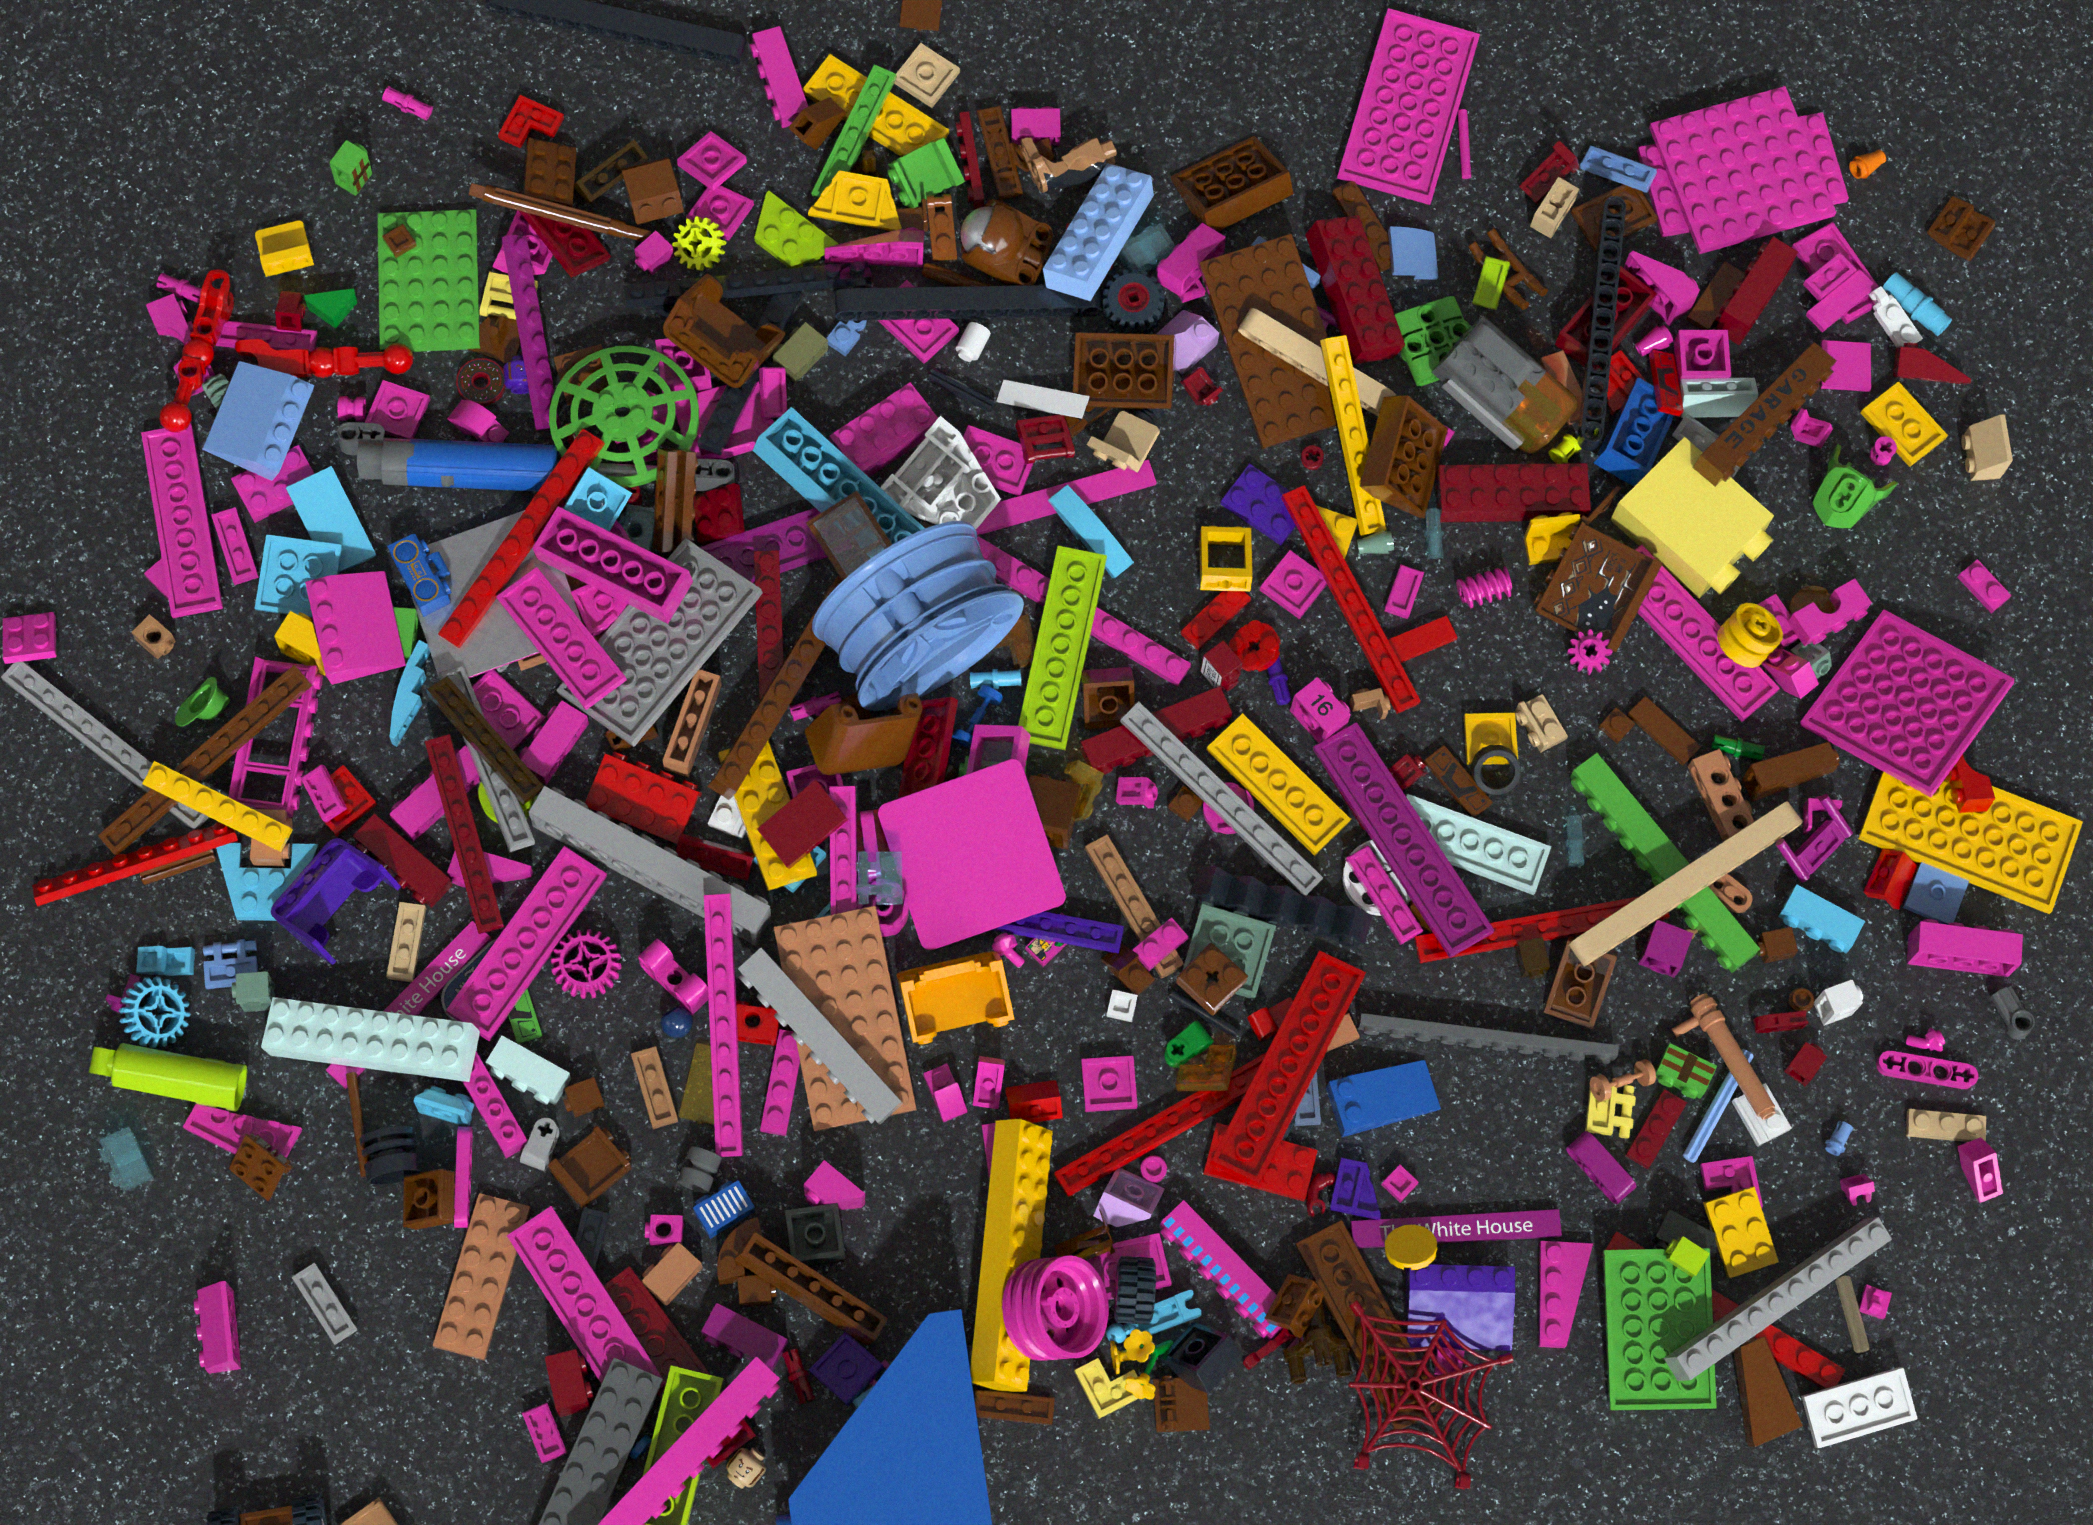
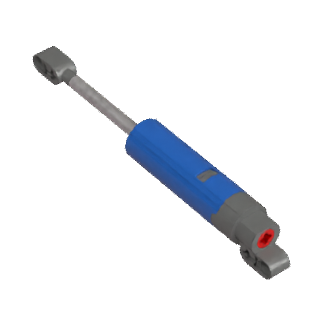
[337,422,735,492]

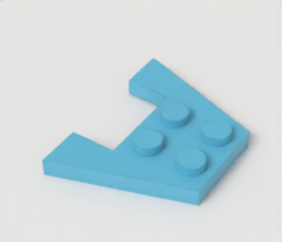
[216,843,319,921]

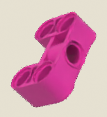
[638,939,709,1015]

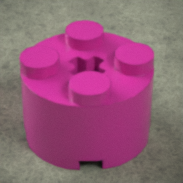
[857,879,909,937]

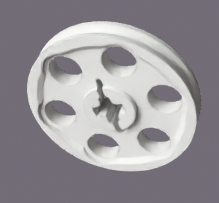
[1343,840,1411,916]

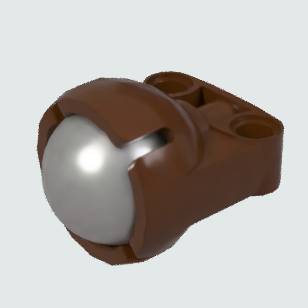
[961,199,1053,286]

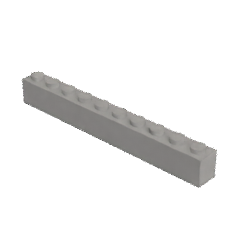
[1664,1217,1892,1381]

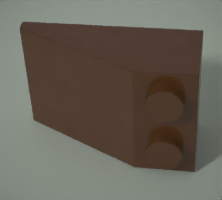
[1544,936,1618,1029]

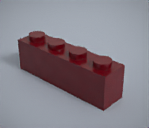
[353,814,453,908]

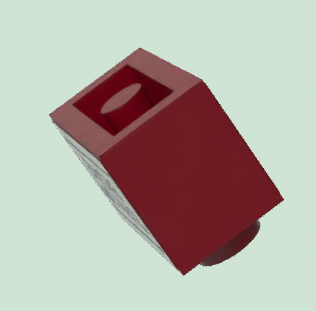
[1200,640,1242,691]

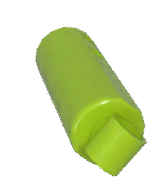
[89,1043,247,1111]

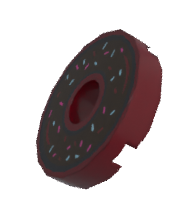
[456,358,506,407]

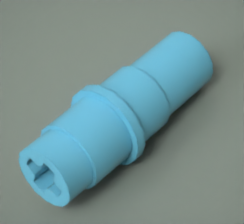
[1882,272,1952,336]

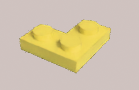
[1074,1358,1139,1419]

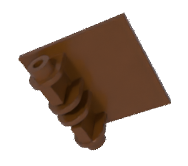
[553,344,609,405]
[229,1133,293,1202]
[1153,1376,1210,1433]

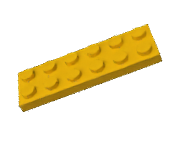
[802,54,949,157]
[1206,713,1351,856]
[718,741,817,891]

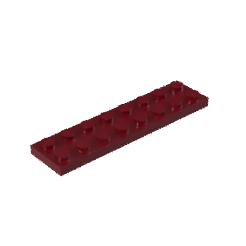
[603,1266,756,1469]

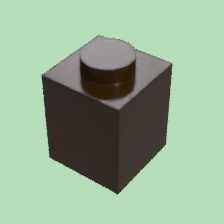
[1514,937,1550,979]

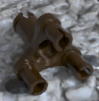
[1283,1302,1353,1385]

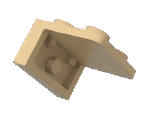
[1087,411,1160,473]

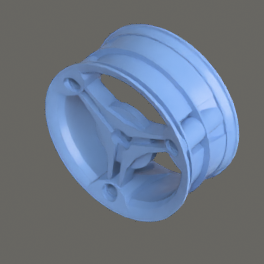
[812,521,1024,711]

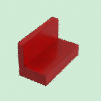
[1864,849,1918,909]
[1005,1080,1063,1123]

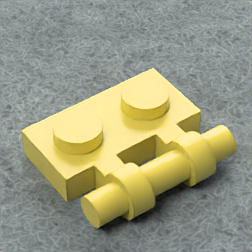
[1585,1085,1636,1138]

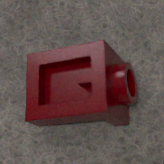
[1389,754,1428,792]

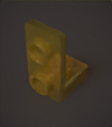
[1064,760,1104,822]

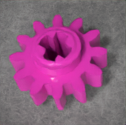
[1567,629,1613,675]

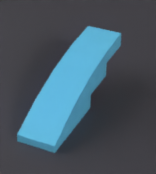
[1048,485,1134,578]
[390,640,430,747]

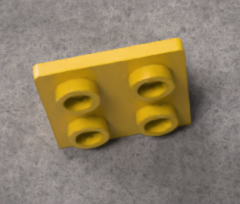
[1524,512,1581,565]

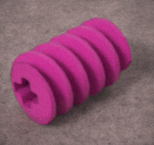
[1456,566,1512,608]

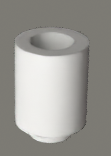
[956,322,991,362]

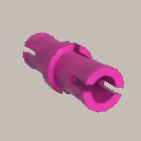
[382,86,433,121]
[157,273,202,303]
[789,691,841,721]

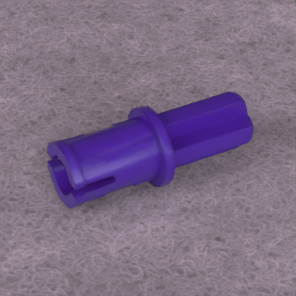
[1267,656,1291,705]

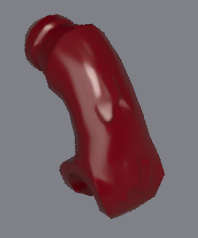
[1307,1172,1336,1217]

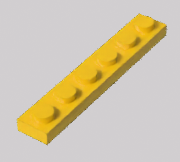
[142,761,293,852]

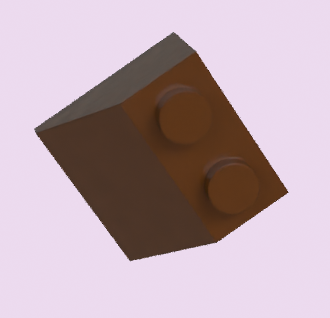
[621,157,684,224]
[1081,667,1135,729]

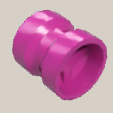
[338,396,366,422]

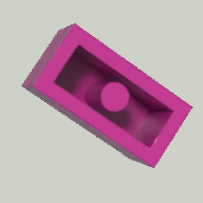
[1011,106,1061,146]

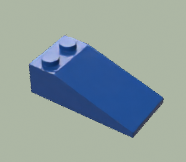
[1594,377,1674,487]
[1326,1060,1441,1137]

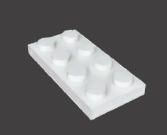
[1801,1367,1917,1448]

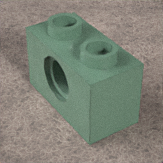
[232,971,275,1012]

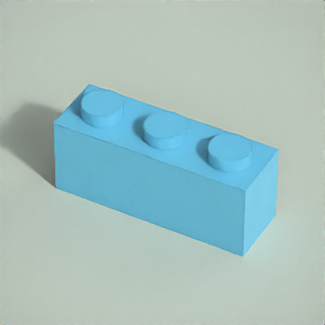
[1778,884,1865,953]

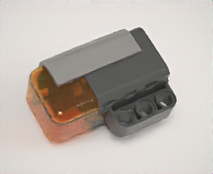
[1431,315,1578,454]

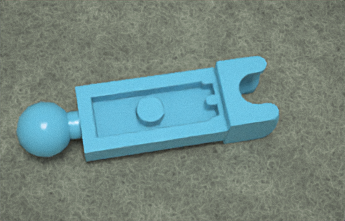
[1106,1290,1201,1344]

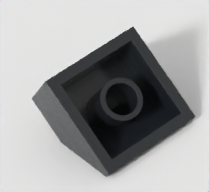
[1160,1322,1242,1394]

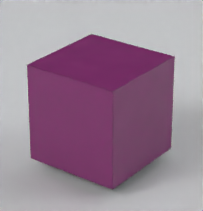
[1638,920,1693,978]

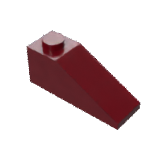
[1893,343,1971,385]

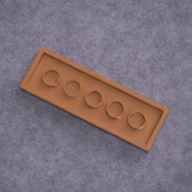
[433,1193,531,1361]

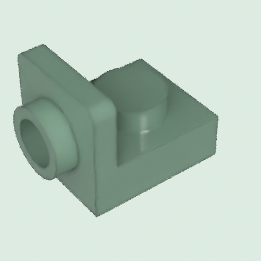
[1790,642,1832,679]

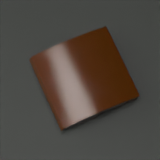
[1927,196,1995,261]

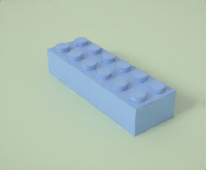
[1043,163,1154,301]

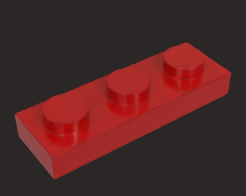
[1181,591,1251,651]

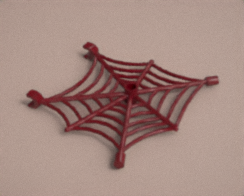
[1348,1300,1514,1490]

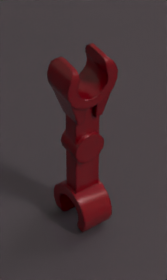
[1243,1328,1297,1370]

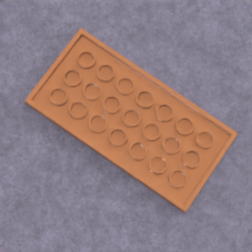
[774,906,917,1131]

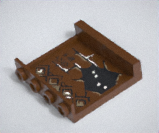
[1533,522,1663,654]

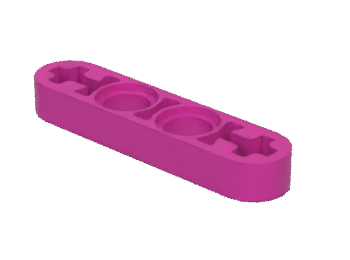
[1876,1051,1978,1089]
[454,1127,473,1228]

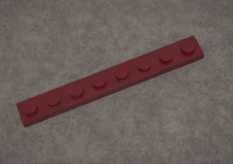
[425,734,504,934]

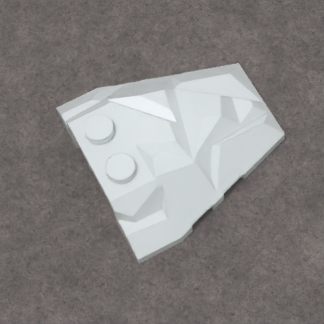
[880,416,1001,530]

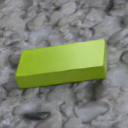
[1472,256,1510,310]

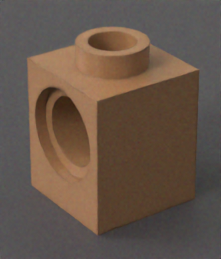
[132,614,176,659]

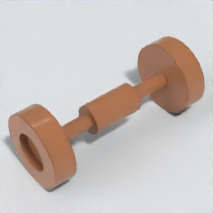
[1590,1059,1656,1102]

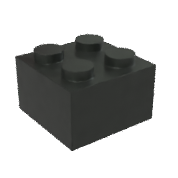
[785,1203,845,1266]

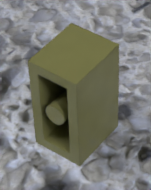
[773,322,828,384]

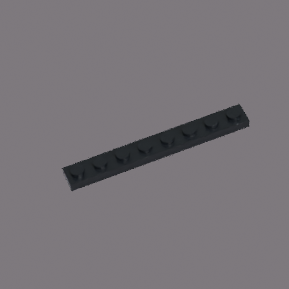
[698,291,801,456]

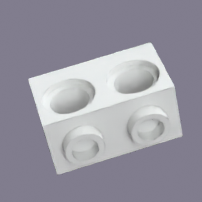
[1814,980,1863,1026]

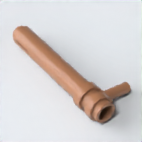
[1672,993,1776,1120]

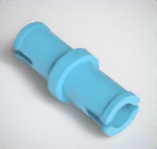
[970,669,1021,689]

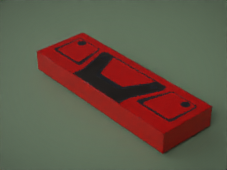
[1649,349,1684,417]

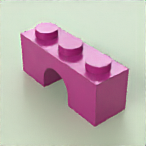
[1788,579,1872,647]

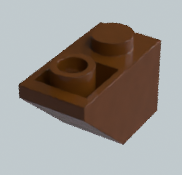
[788,97,847,150]

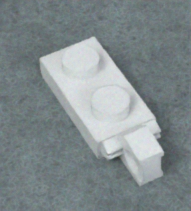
[1869,286,1923,348]

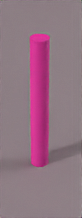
[1458,109,1471,179]

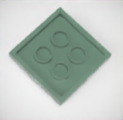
[1182,904,1276,1000]

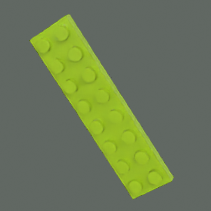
[1018,546,1107,750]

